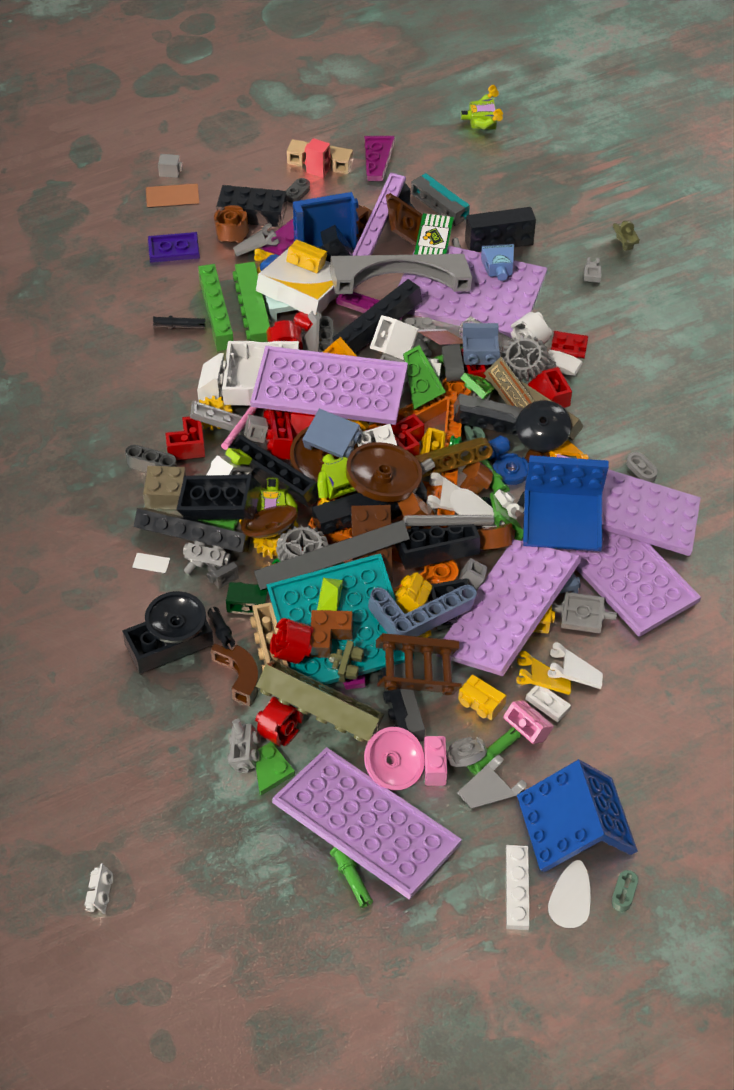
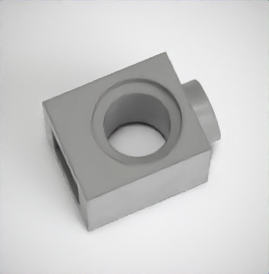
[244,414,268,443]

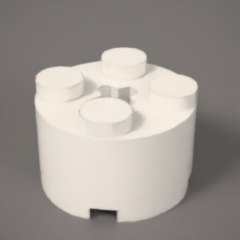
[511,312,552,344]

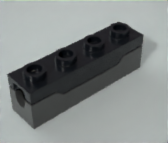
[453,394,523,436]
[378,663,425,742]

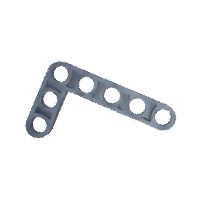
[368,585,477,637]

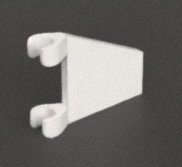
[426,472,460,511]
[548,642,603,689]

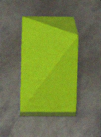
[317,578,343,611]

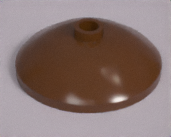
[241,505,298,539]

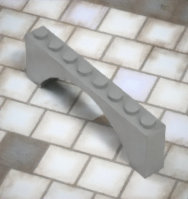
[330,254,472,294]

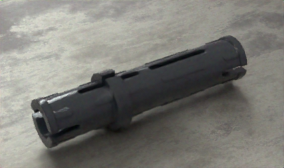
[153,316,206,329]
[207,607,235,649]

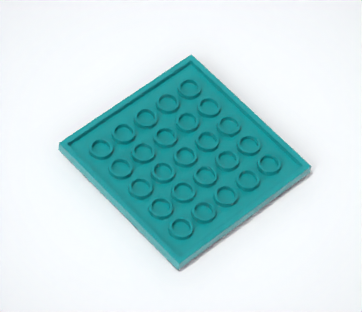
[267,553,415,685]

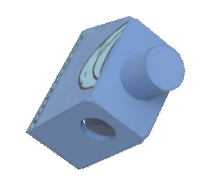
[481,244,514,281]

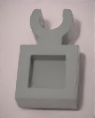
[584,257,602,282]

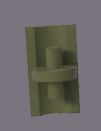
[613,221,640,251]
[328,640,364,683]

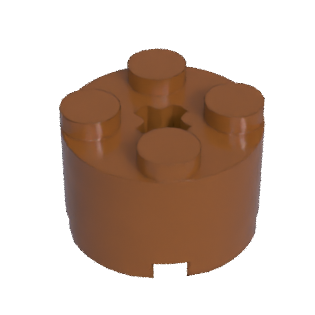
[214,205,249,243]

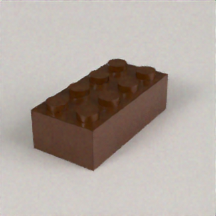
[351,505,393,585]

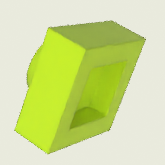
[225,448,252,466]

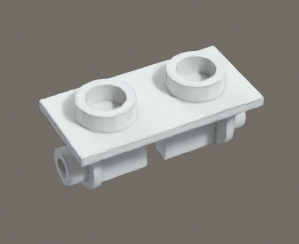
[84,863,113,914]

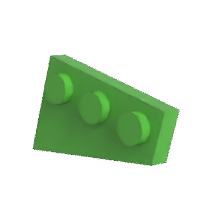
[403,345,446,410]

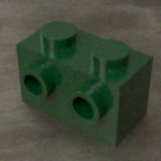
[226,582,269,615]

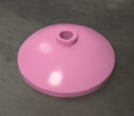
[364,727,425,791]

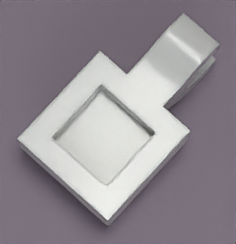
[494,489,524,519]

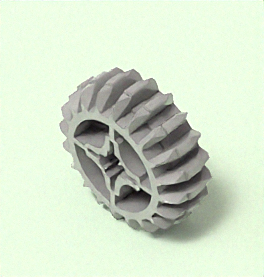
[501,335,549,381]
[276,524,328,561]

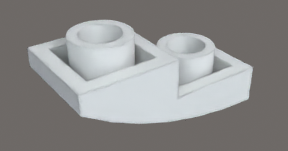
[546,350,583,376]

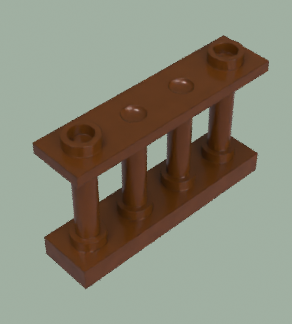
[376,633,462,696]

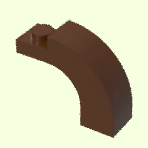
[211,643,259,707]

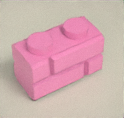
[503,700,554,744]
[424,736,447,786]

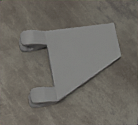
[233,223,279,256]
[302,311,321,352]
[457,755,527,809]

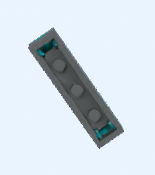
[411,173,470,226]

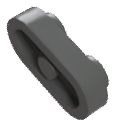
[286,178,310,203]

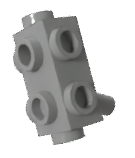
[183,541,231,575]
[228,719,261,773]

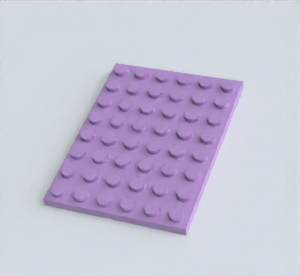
[398,246,547,338]

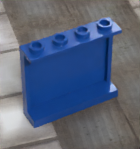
[293,192,359,252]

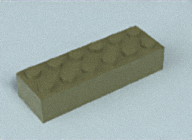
[256,660,385,742]

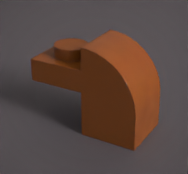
[460,461,493,496]
[477,523,515,550]

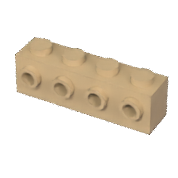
[250,602,288,672]

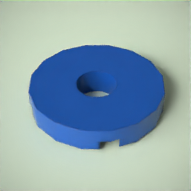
[493,453,529,485]

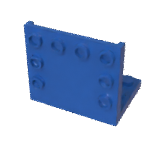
[523,455,609,551]
[517,759,638,872]

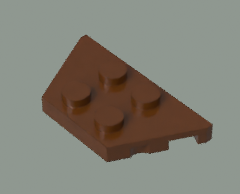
[386,193,423,245]

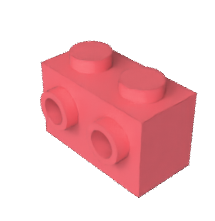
[305,138,331,178]

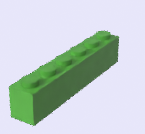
[232,262,270,342]
[198,264,234,351]

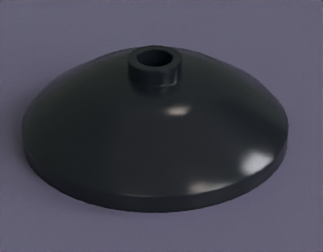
[516,400,571,452]
[145,591,206,643]

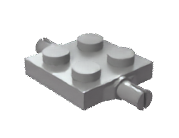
[551,592,617,633]

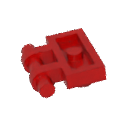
[550,331,588,359]

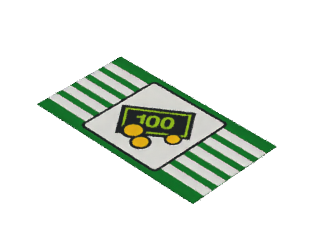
[414,213,454,255]

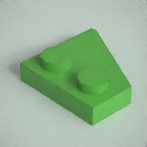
[461,373,495,400]
[255,742,295,795]

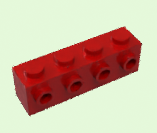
[263,409,293,460]

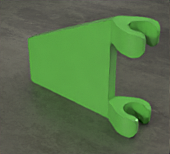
[490,492,523,541]

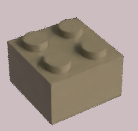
[143,466,186,510]

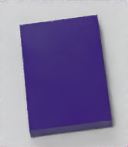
[148,232,200,263]

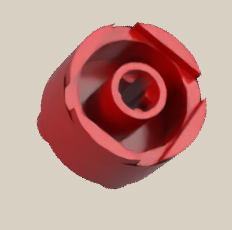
[266,320,303,350]
[270,618,313,664]
[255,697,303,747]

